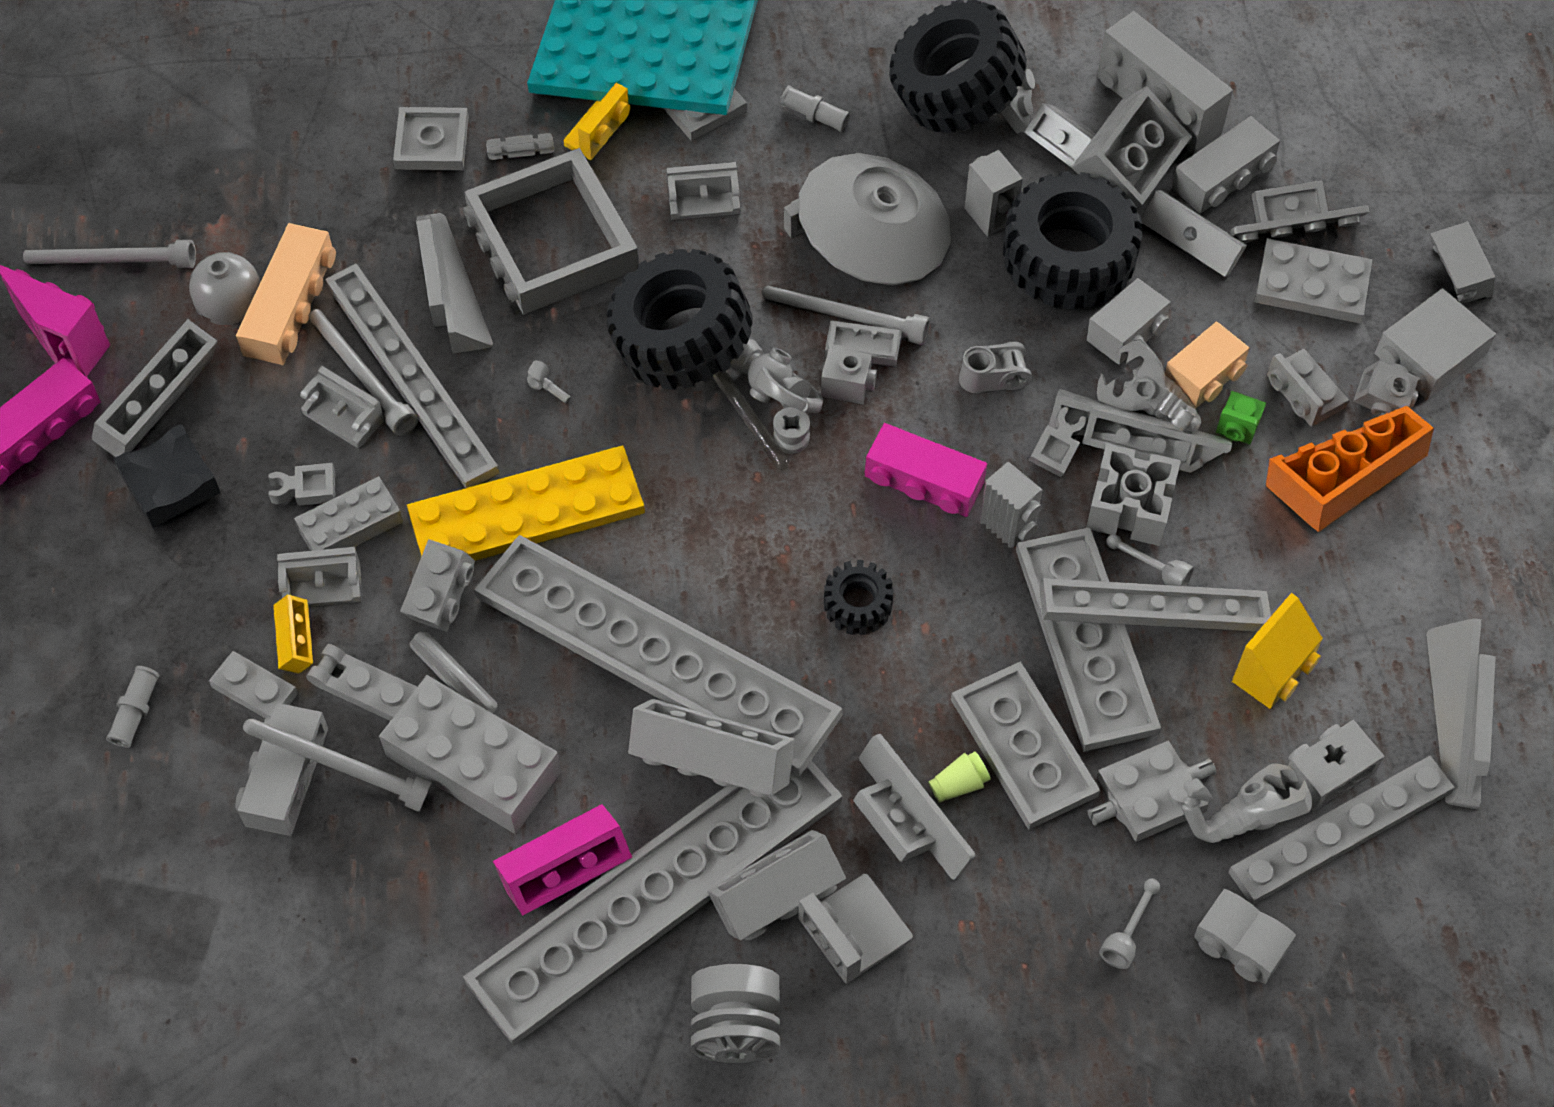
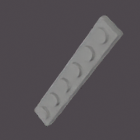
[1039,578,1271,631]
[1228,756,1455,905]

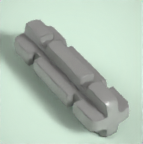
[486,133,554,160]

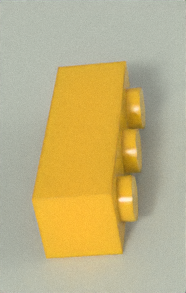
[273,594,313,674]

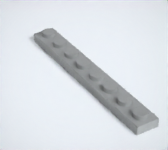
[325,263,499,488]

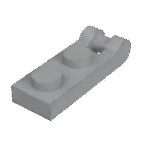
[306,644,417,721]

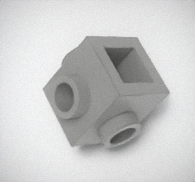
[1353,360,1419,417]

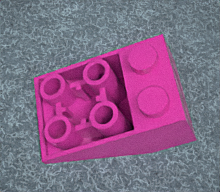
[0,265,110,377]

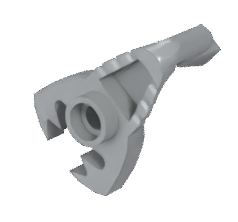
[1097,339,1201,432]
[1181,764,1312,843]

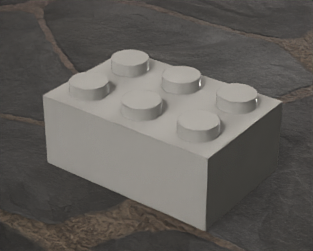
[1072,86,1192,207]

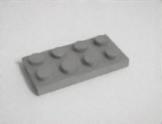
[951,661,1100,830]

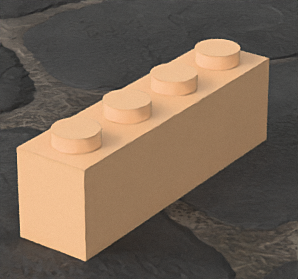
[236,223,336,365]

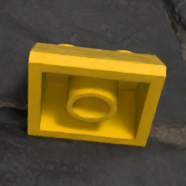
[1232,593,1323,709]

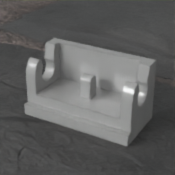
[667,162,740,220]
[1430,221,1496,303]
[300,366,385,449]
[277,547,362,607]

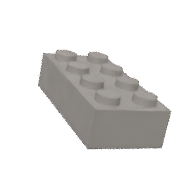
[294,476,403,551]

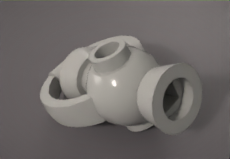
[730,339,823,414]

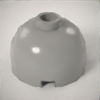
[189,252,261,325]

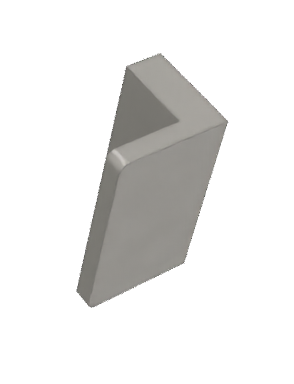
[1024,103,1096,168]

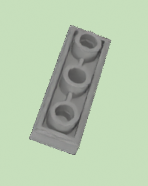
[1141,190,1247,277]

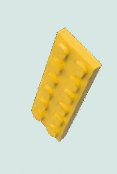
[407,445,645,561]

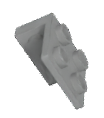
[799,874,913,984]

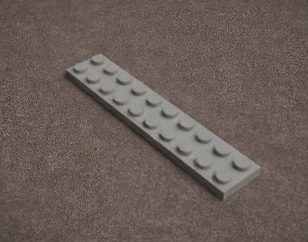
[474,535,843,776]
[463,760,843,1046]

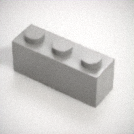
[1171,116,1280,214]
[235,703,328,836]
[707,830,846,940]

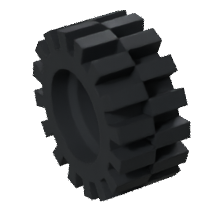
[824,560,894,635]

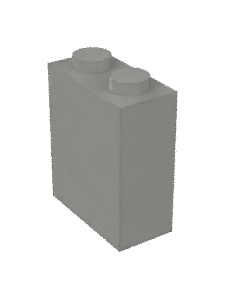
[1374,288,1496,400]

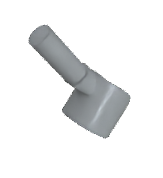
[527,360,571,404]

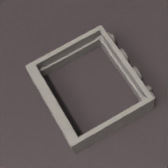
[462,148,639,315]

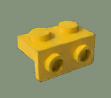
[564,83,630,160]

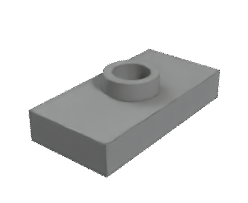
[825,321,902,367]

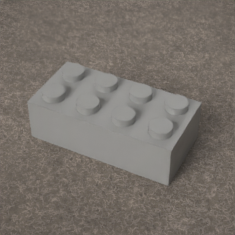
[1097,11,1233,155]
[379,675,562,835]

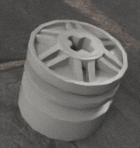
[691,964,780,1063]

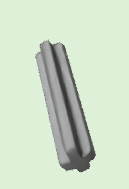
[410,631,498,713]

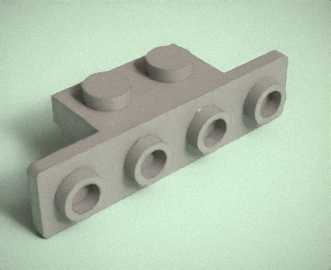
[1227,180,1370,243]
[853,734,975,880]

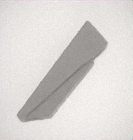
[416,213,493,354]
[1049,389,1232,473]
[1426,618,1496,810]

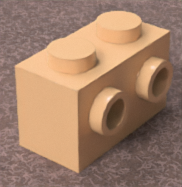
[1165,321,1250,408]

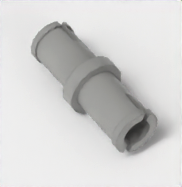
[780,85,850,132]
[106,666,160,748]

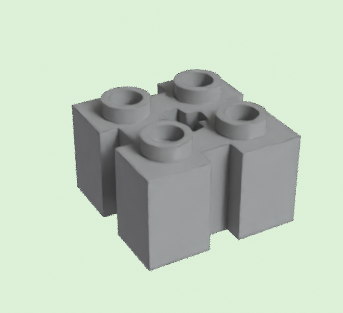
[1086,443,1181,546]

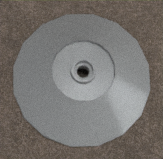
[799,153,951,286]

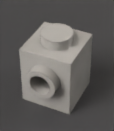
[821,347,877,405]

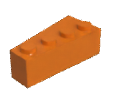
[1266,406,1434,532]

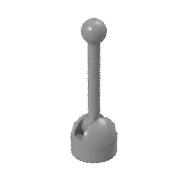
[1106,534,1195,586]
[1099,878,1160,969]

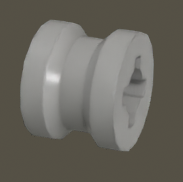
[773,407,810,454]

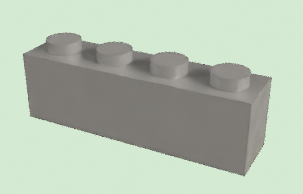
[92,319,218,457]
[628,698,795,797]

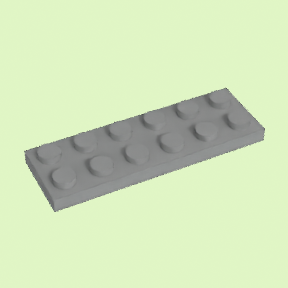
[1016,527,1161,752]

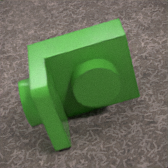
[1216,391,1266,445]

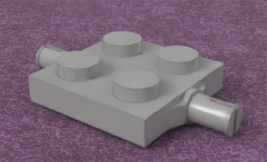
[1088,740,1216,842]

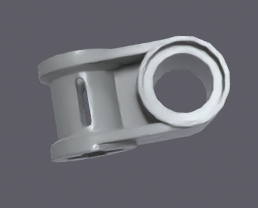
[959,342,1032,393]

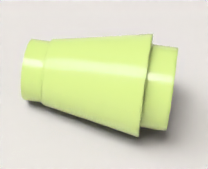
[928,751,991,803]

